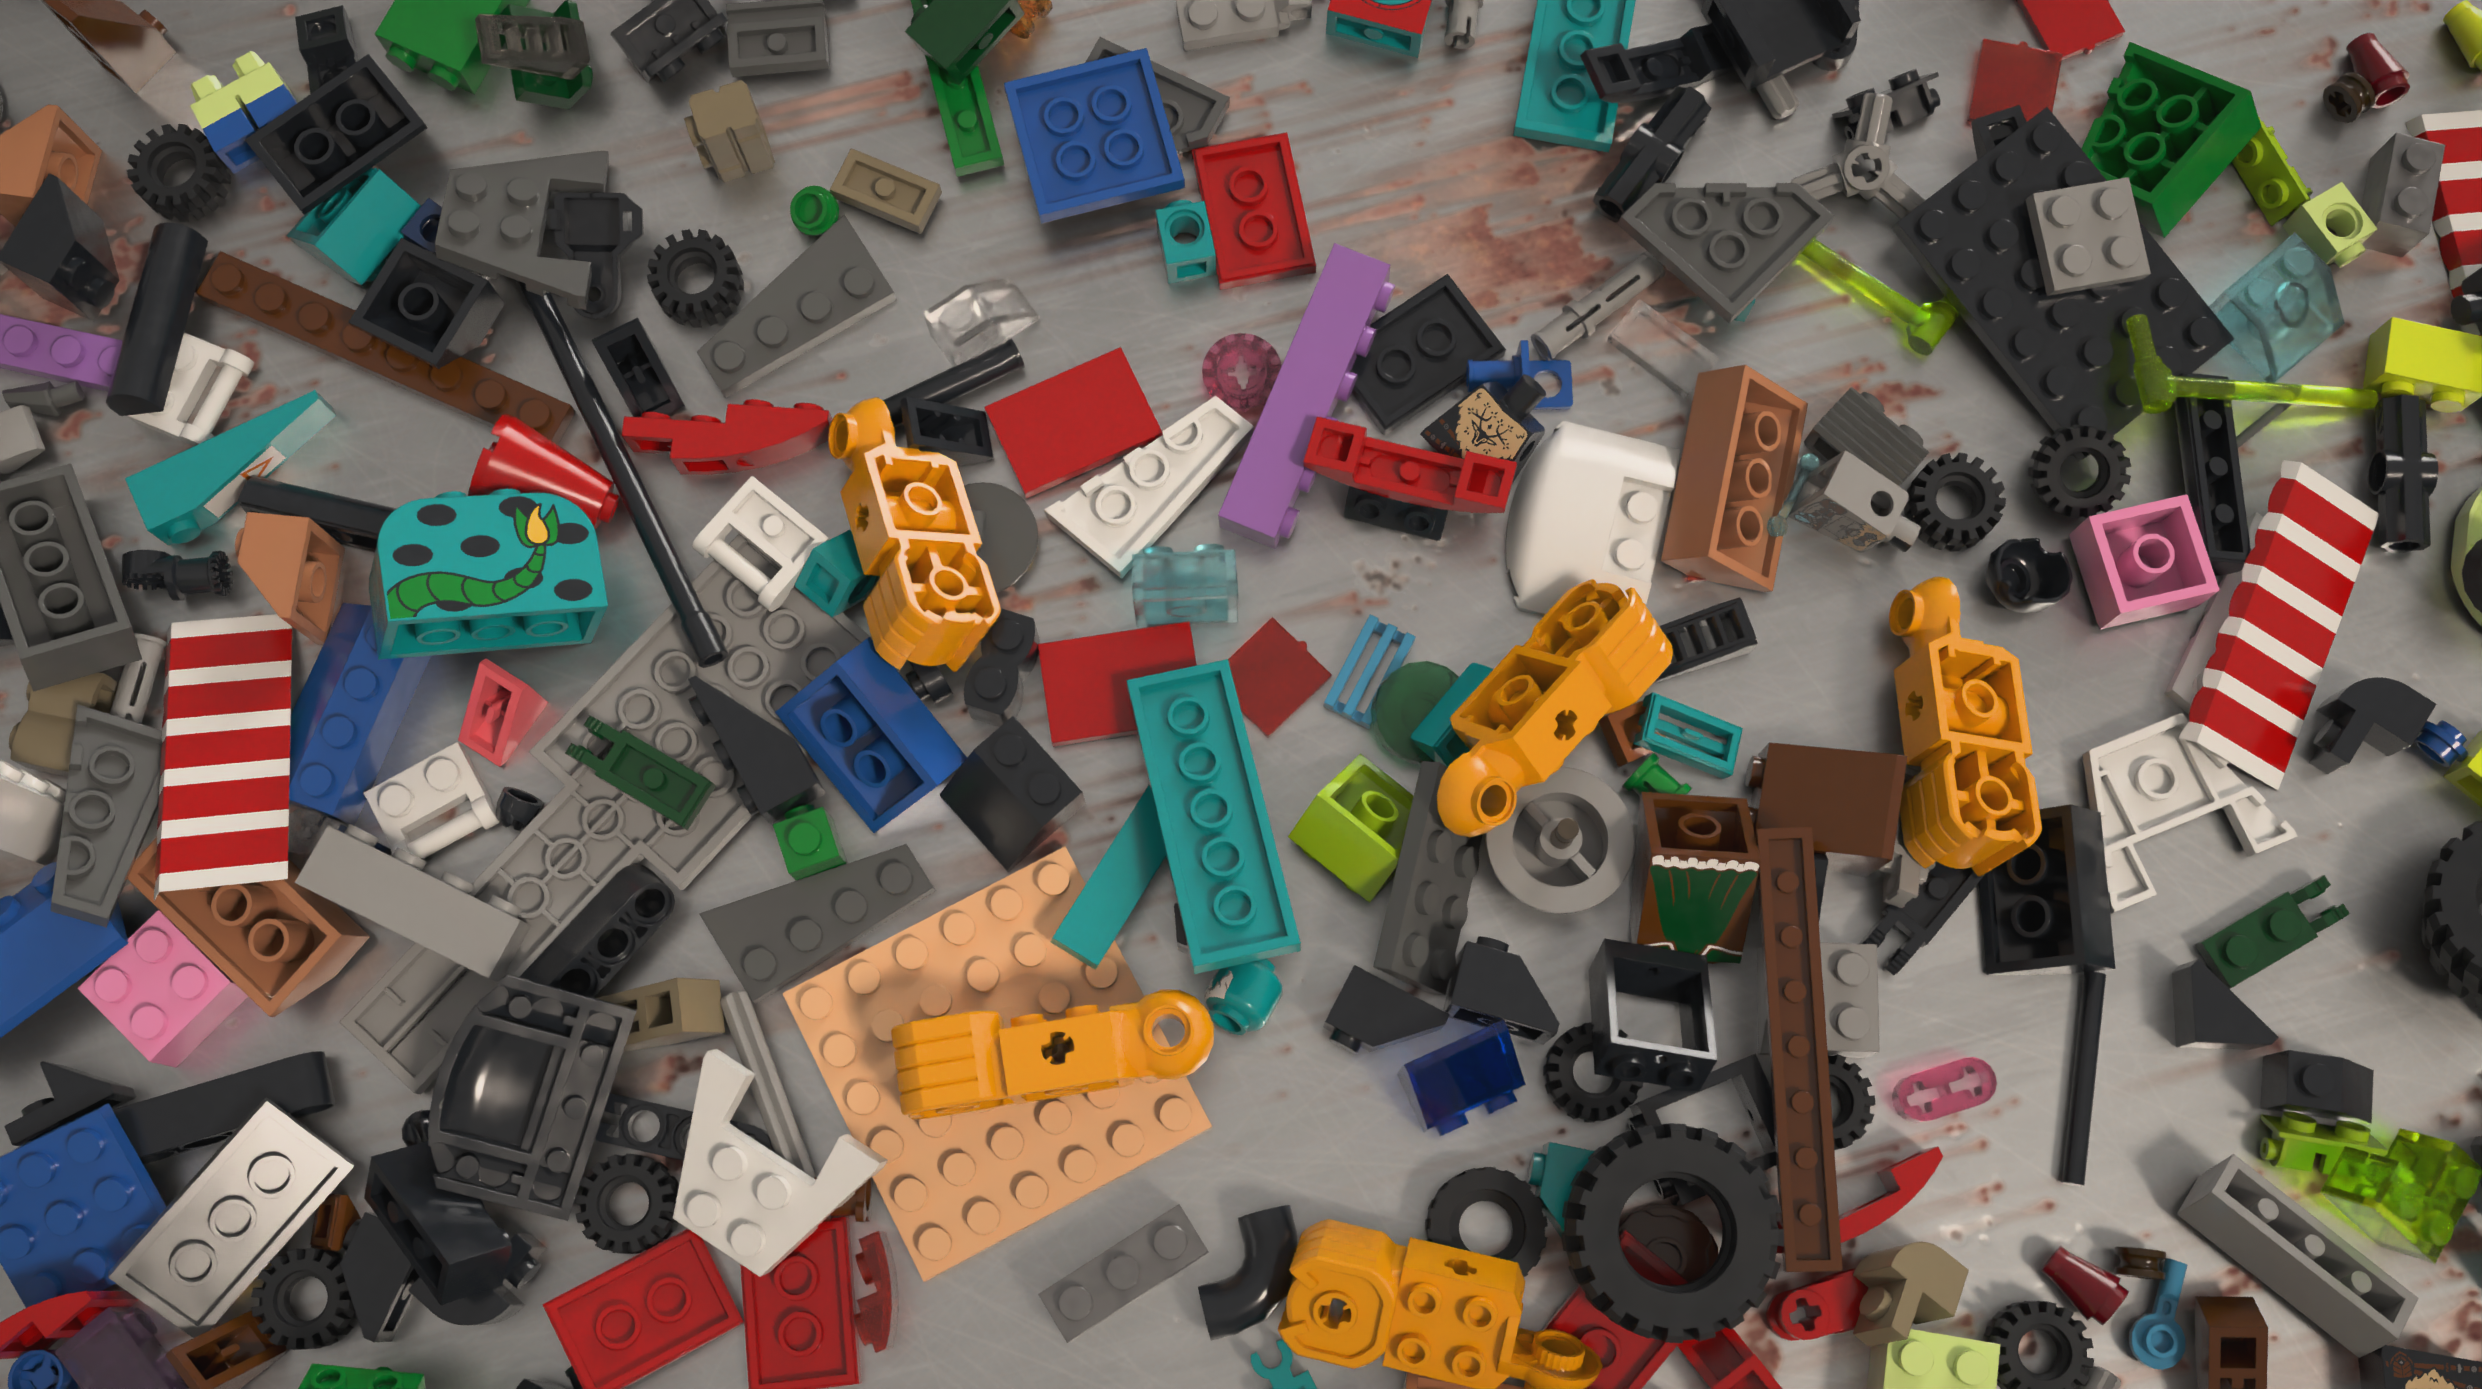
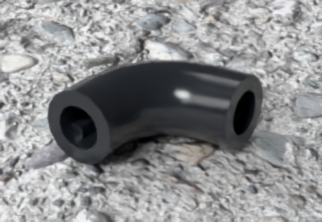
[1198,1205,1297,1341]

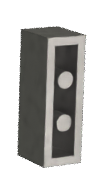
[1038,1204,1209,1343]

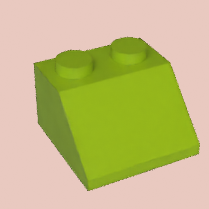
[1288,753,1414,903]

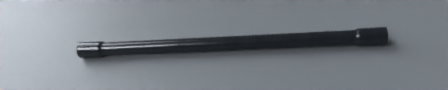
[517,281,728,668]

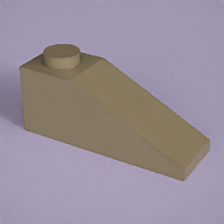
[597,978,725,1052]

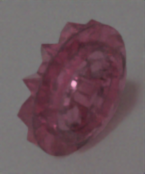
[1202,333,1282,412]

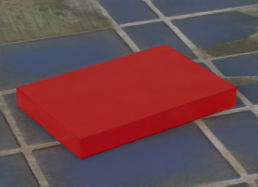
[1192,132,1316,290]
[984,347,1163,499]
[1038,621,1197,747]
[740,1217,862,1389]
[1541,1228,1689,1389]
[542,1229,744,1389]

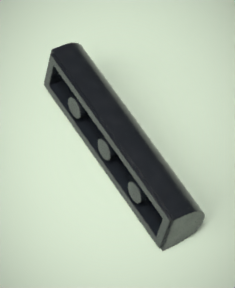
[106,223,208,416]
[2173,372,2251,576]
[238,476,397,552]

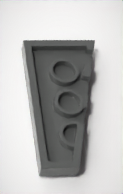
[697,214,897,398]

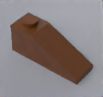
[41,0,177,94]
[2195,1296,2268,1389]

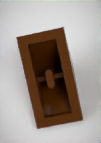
[165,1310,288,1389]

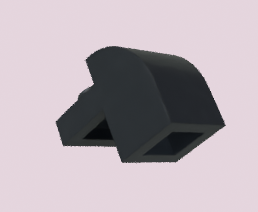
[2309,677,2437,774]
[408,1233,547,1326]

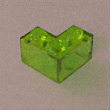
[2320,1128,2482,1264]

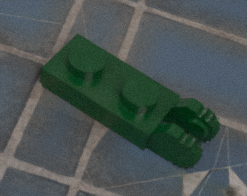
[565,715,716,831]
[2195,875,2350,989]

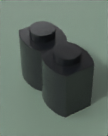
[964,608,1040,727]

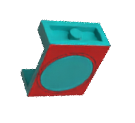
[1326,0,1432,58]

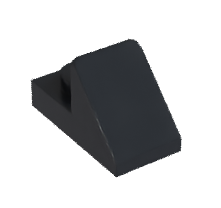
[4,1061,137,1146]

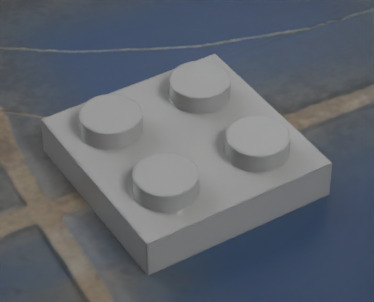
[2026,177,2151,296]

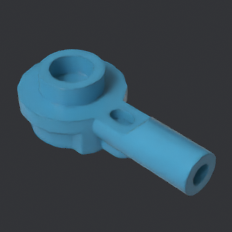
[2129,1258,2188,1370]

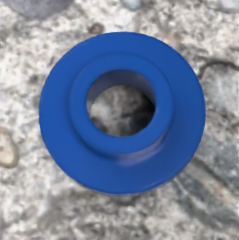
[2414,720,2468,768]

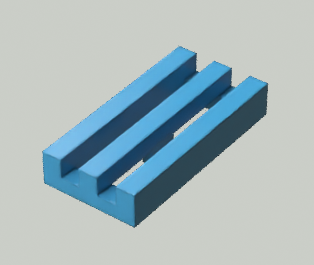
[1323,614,1416,729]

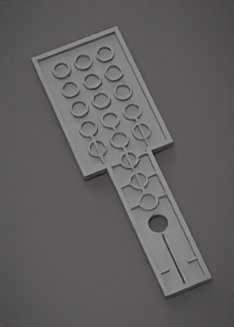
[339,534,872,1095]

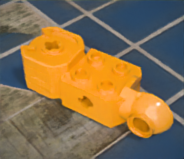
[828,397,1001,672]
[1889,577,2042,877]
[1437,579,1673,837]
[891,989,1214,1120]
[1277,1219,1603,1389]

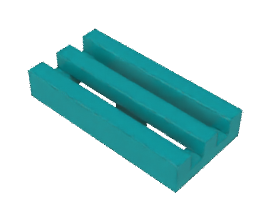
[1633,692,1743,779]

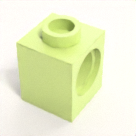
[2282,182,2377,272]

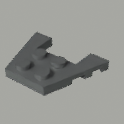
[435,151,609,310]

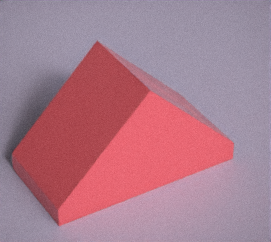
[458,658,549,767]

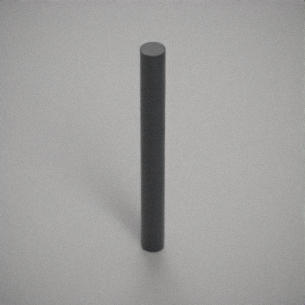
[2062,971,2106,1186]

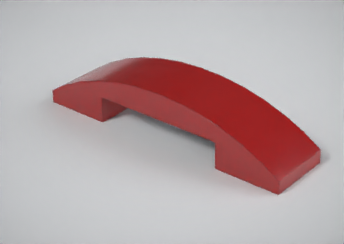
[1303,417,1517,513]
[1776,1146,1943,1254]

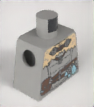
[1787,450,1921,552]

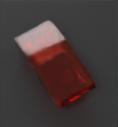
[854,1231,899,1353]

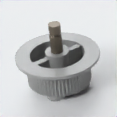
[1486,767,1635,914]

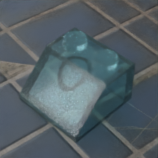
[2209,232,2345,386]
[1132,544,1238,627]

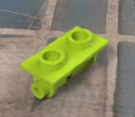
[2232,116,2313,226]
[2260,1111,2388,1180]

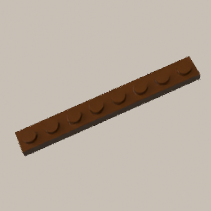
[196,251,576,445]
[1755,827,1843,1272]

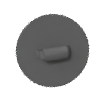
[964,482,1038,593]

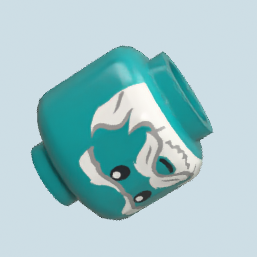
[1204,959,1283,1035]

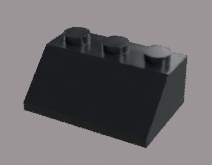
[245,54,428,215]
[1979,804,2116,975]

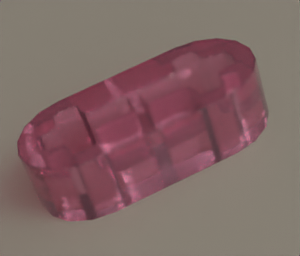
[1892,1057,1997,1123]

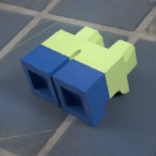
[190,51,298,174]

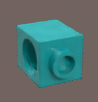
[1156,200,1216,284]
[794,529,879,618]

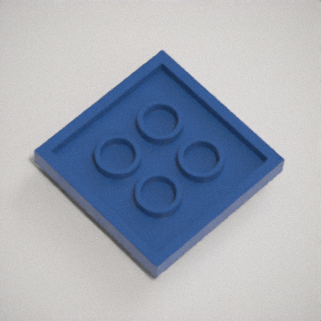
[1004,48,1185,224]
[0,1103,167,1308]

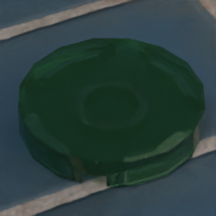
[1371,661,1459,765]

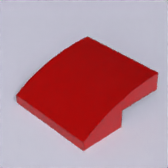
[0,1291,139,1359]

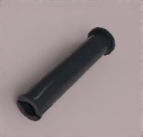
[878,339,1025,433]

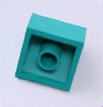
[286,168,421,285]

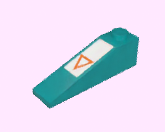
[125,390,336,546]

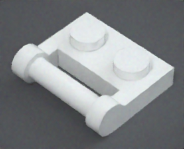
[127,333,255,446]
[692,476,830,612]
[364,742,500,859]

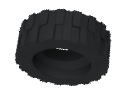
[1425,1167,1548,1277]

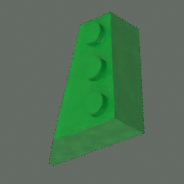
[2081,42,2261,238]

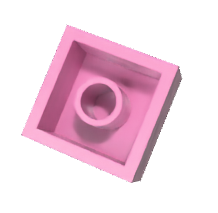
[2069,494,2220,630]
[77,910,248,1068]

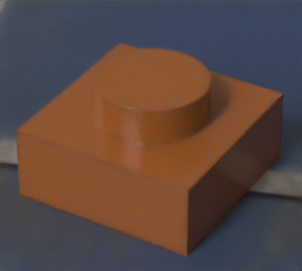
[1598,701,1666,767]

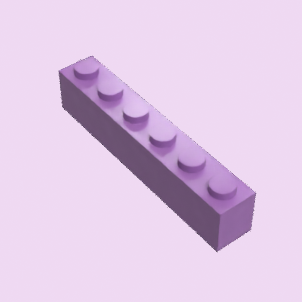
[1218,243,1395,549]

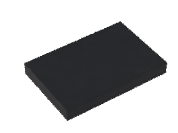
[1350,274,1506,436]

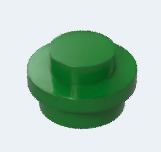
[790,186,839,236]

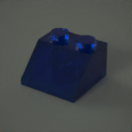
[1397,1019,1526,1137]

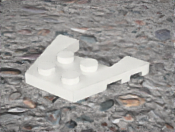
[2082,713,2298,914]
[673,1049,888,1277]

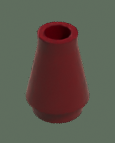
[2346,33,2410,109]
[2041,1245,2129,1326]

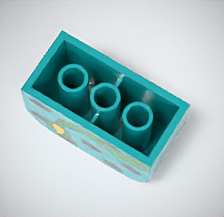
[369,489,608,660]

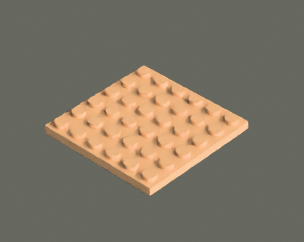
[782,846,1212,1282]

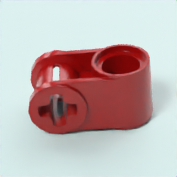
[1766,1268,1869,1341]

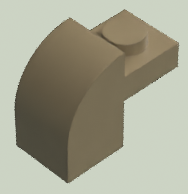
[1853,1242,1969,1347]

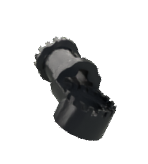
[122,550,233,601]

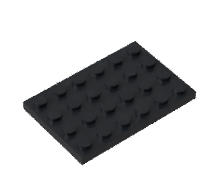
[1891,107,2235,461]

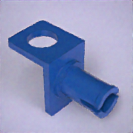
[1466,340,1573,410]

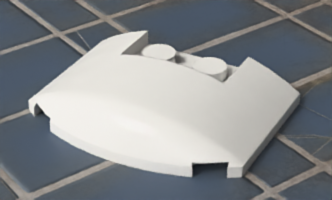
[1505,421,1680,616]

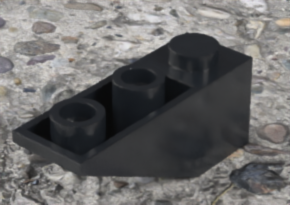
[688,676,826,824]

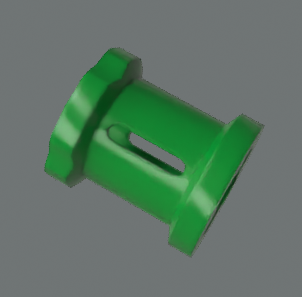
[1622,753,1692,797]

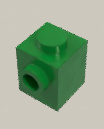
[773,804,848,881]

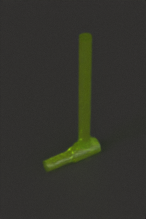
[1801,239,1958,355]
[2126,314,2378,414]

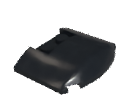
[428,974,637,1221]

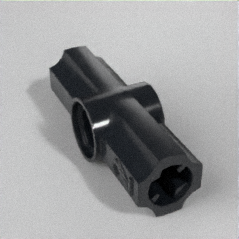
[1593,86,1712,222]
[2367,394,2439,553]

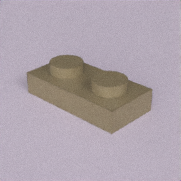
[830,148,942,234]

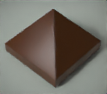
[310,1194,361,1251]

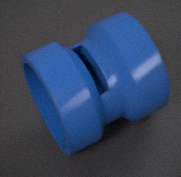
[8,1349,88,1389]

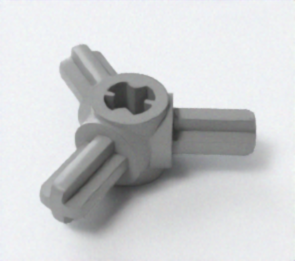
[1791,93,1925,219]

